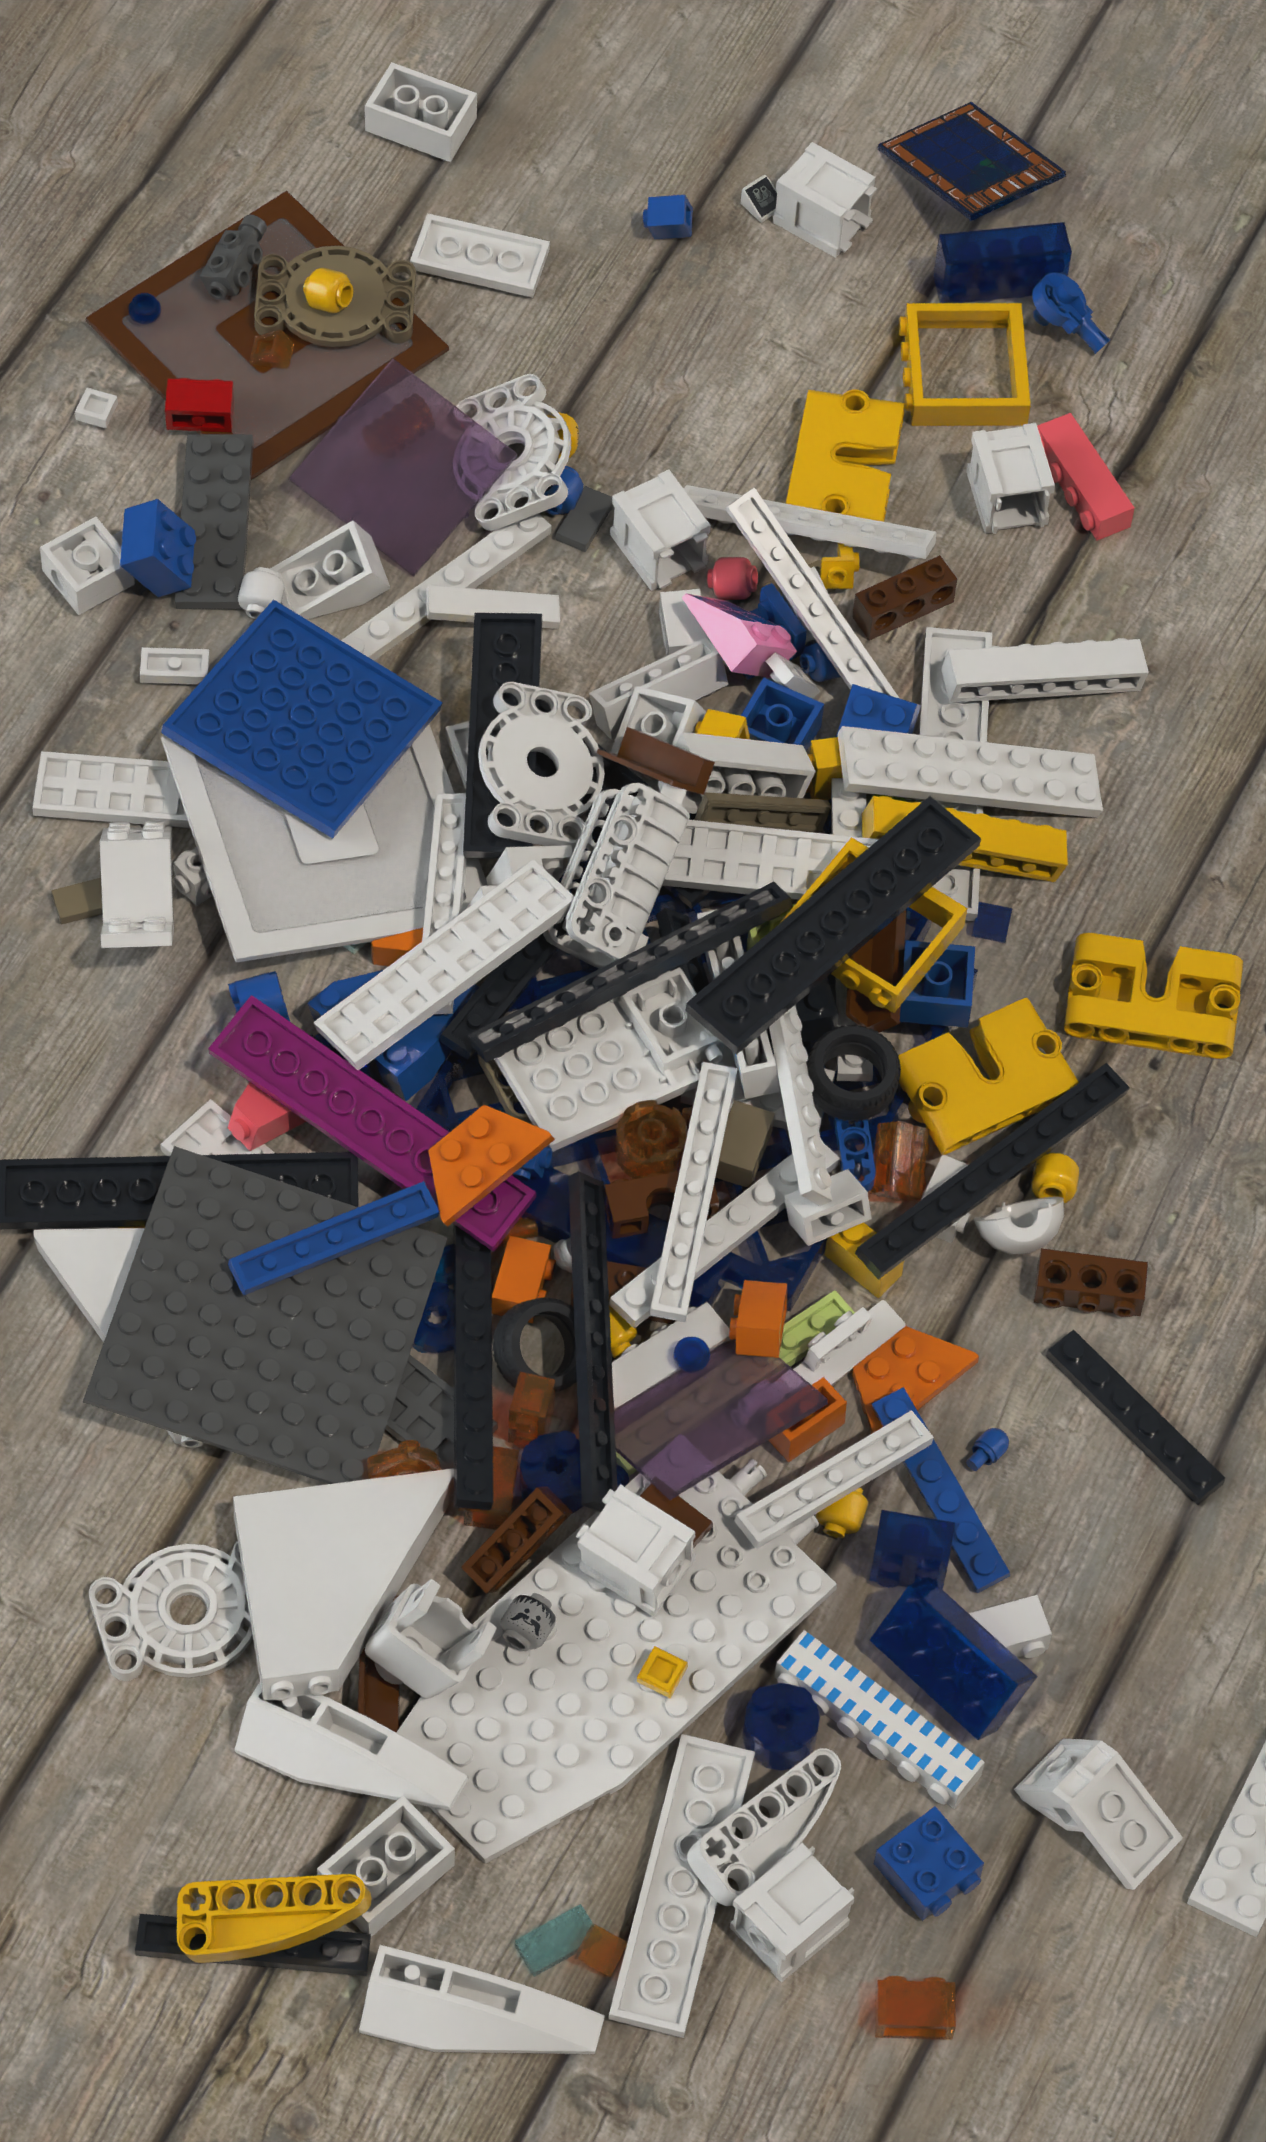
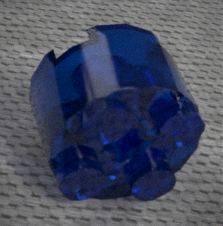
[519,1430,583,1514]
[742,1683,820,1771]

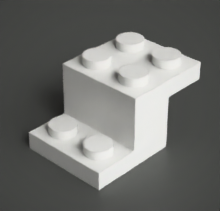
[466,845,573,909]

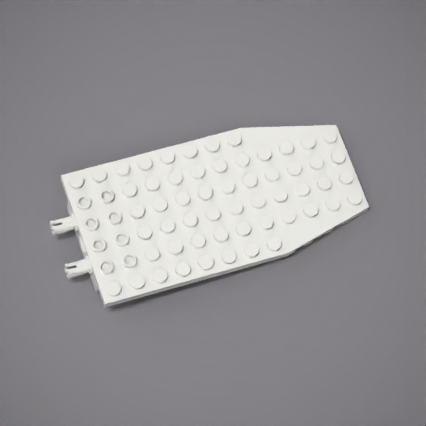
[396,1436,837,1864]

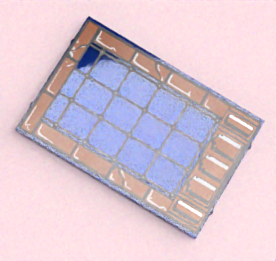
[878,102,1066,221]

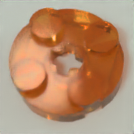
[367,1440,442,1479]

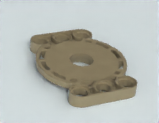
[254,246,416,347]

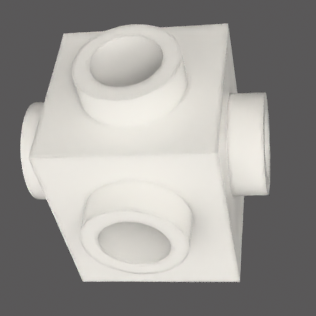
[173,847,213,907]

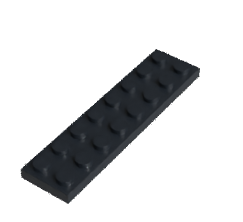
[463,613,543,858]

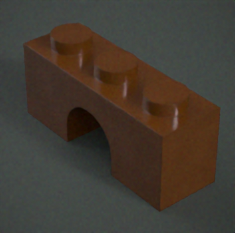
[604,1171,719,1239]

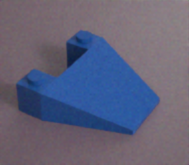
[307,970,479,1101]

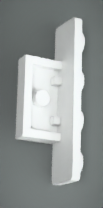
[779,1300,906,1400]

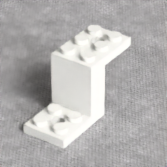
[100,821,174,948]

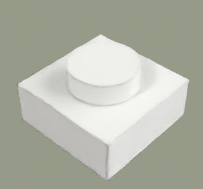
[75,388,118,428]

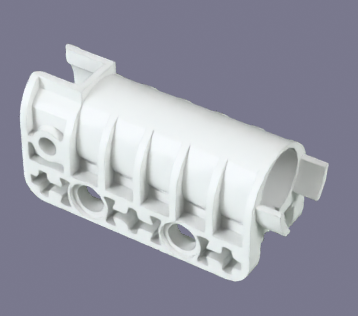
[543,783,690,969]

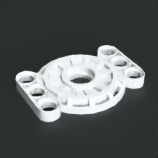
[453,374,571,531]
[478,682,605,850]
[89,1541,253,1681]

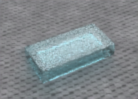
[514,1904,601,1977]

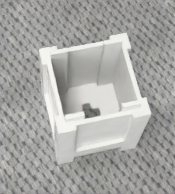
[773,142,877,258]
[966,423,1055,534]
[610,469,711,591]
[576,1484,696,1617]
[730,1843,855,1983]

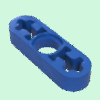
[833,1117,876,1192]

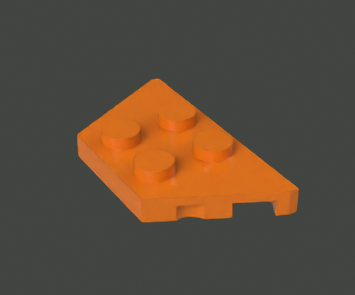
[428,1105,555,1227]
[852,1326,979,1434]

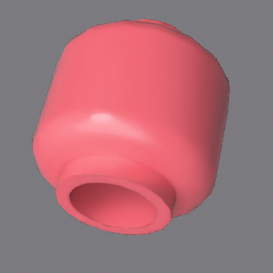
[707,557,758,600]

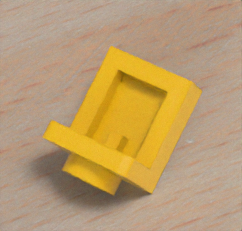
[820,543,859,589]

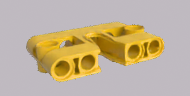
[786,389,905,522]
[1064,933,1243,1059]
[898,998,1079,1155]

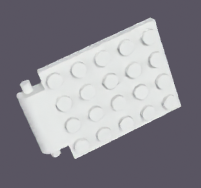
[494,967,725,1152]

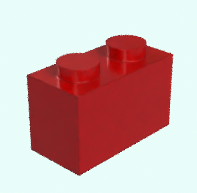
[165,378,234,432]

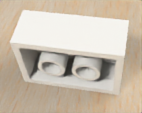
[365,62,477,162]
[317,1796,455,1937]

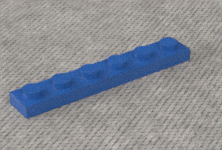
[228,1181,440,1296]
[872,1387,1010,1593]

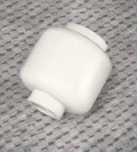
[238,567,285,619]

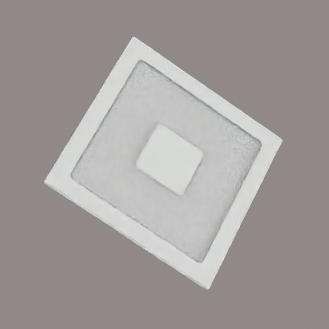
[161,725,488,963]

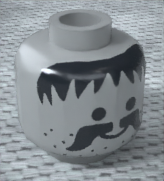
[500,1593,556,1651]

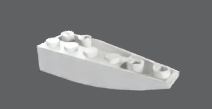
[235,1682,469,1810]
[359,1945,605,2054]

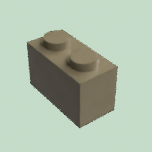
[716,1100,775,1188]

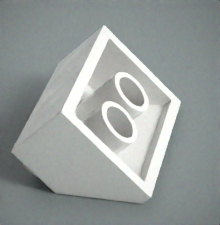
[611,686,706,792]

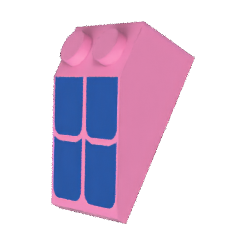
[682,593,797,678]

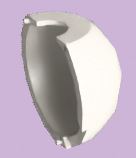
[974,1197,1064,1255]

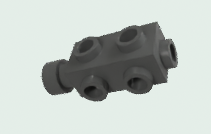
[199,215,267,300]

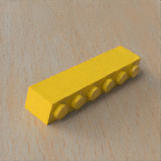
[862,796,1068,882]

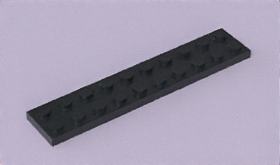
[685,796,981,1055]
[0,1152,359,1230]

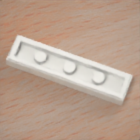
[426,585,560,629]

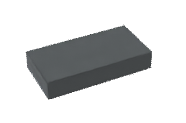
[556,486,613,552]

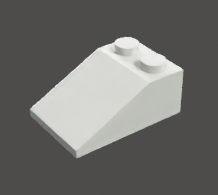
[270,520,390,619]

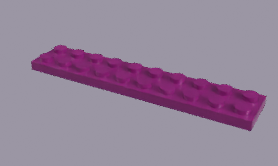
[208,995,537,1252]

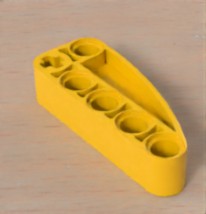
[177,1874,372,1963]

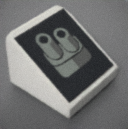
[741,175,777,223]

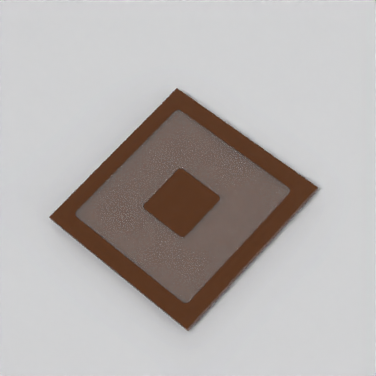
[86,191,449,480]

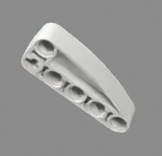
[687,1748,841,1906]

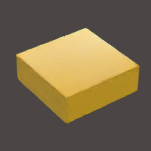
[637,1646,688,1698]

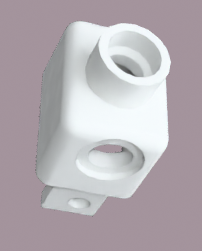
[365,1579,497,1699]

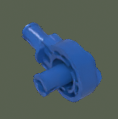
[1032,272,1110,354]

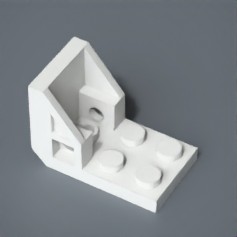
[1014,1739,1183,1890]

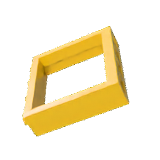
[899,303,1031,426]
[780,837,968,1013]

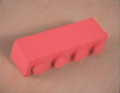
[1037,413,1135,541]

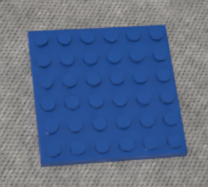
[161,599,443,839]

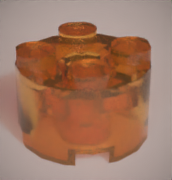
[615,1100,688,1180]

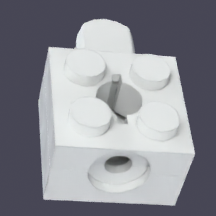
[40,517,135,615]

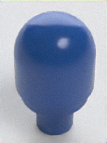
[966,1428,1009,1471]

